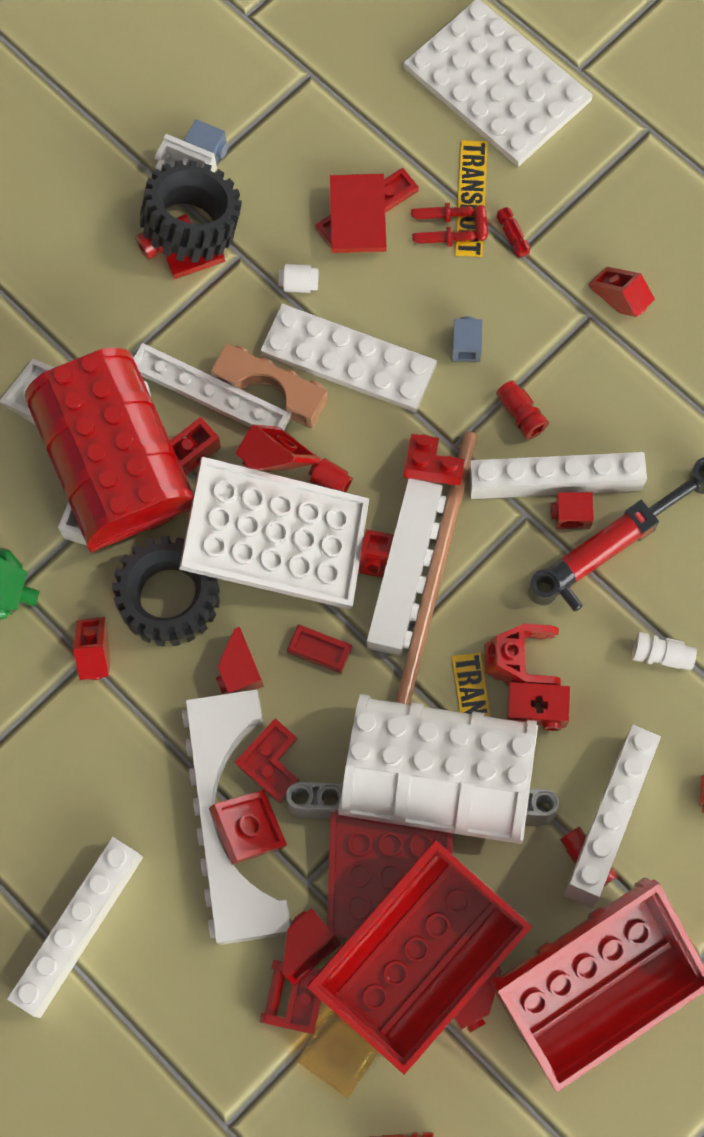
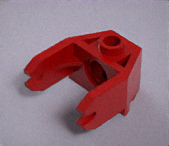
[484,623,561,687]

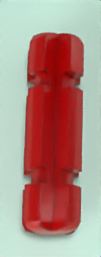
[497,207,530,258]

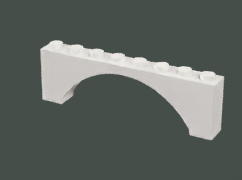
[182,690,291,945]

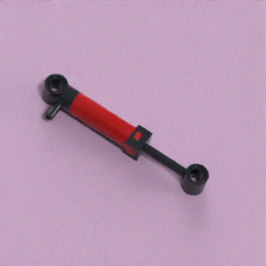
[528,457,704,612]

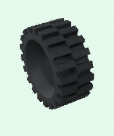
[140,160,242,262]
[112,536,220,647]

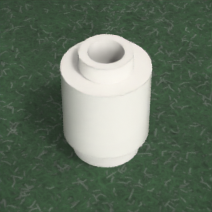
[279,264,319,293]

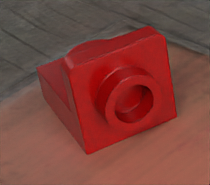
[358,529,394,578]

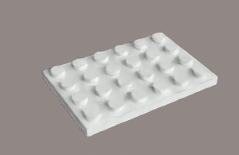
[404,0,593,167]
[179,457,369,609]

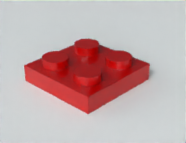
[209,790,287,865]

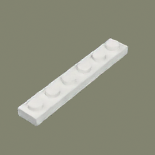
[134,343,291,430]

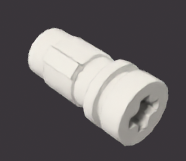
[632,631,697,671]

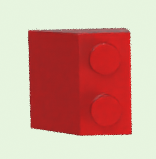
[235,424,321,472]

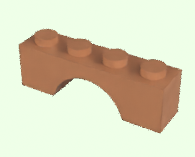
[211,344,328,429]

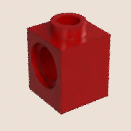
[550,492,594,529]

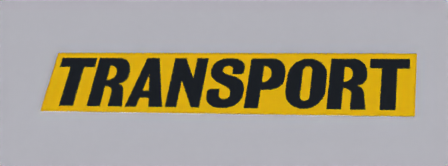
[455,140,488,257]
[452,652,491,717]

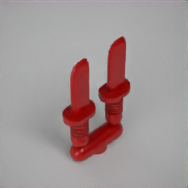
[411,203,488,247]

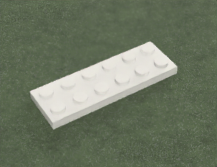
[260,304,437,413]

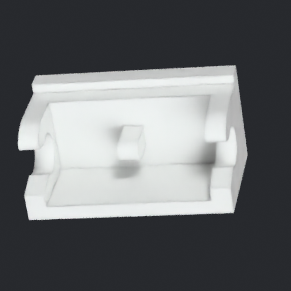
[155,134,217,172]

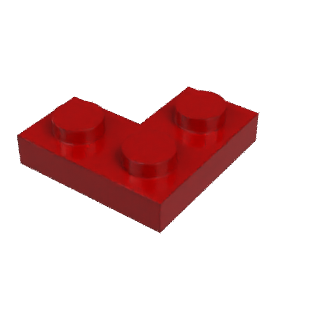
[403,434,465,486]
[235,718,300,804]

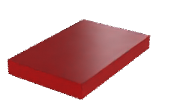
[330,173,387,253]

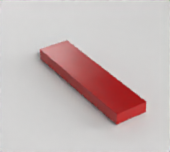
[315,167,419,248]

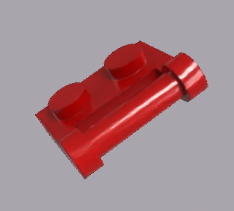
[259,960,321,1035]

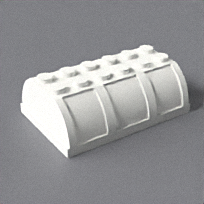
[338,694,538,844]

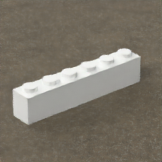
[469,452,647,499]
[367,479,446,657]
[563,725,661,908]
[7,837,143,1018]

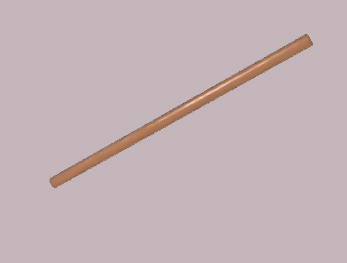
[395,432,478,705]

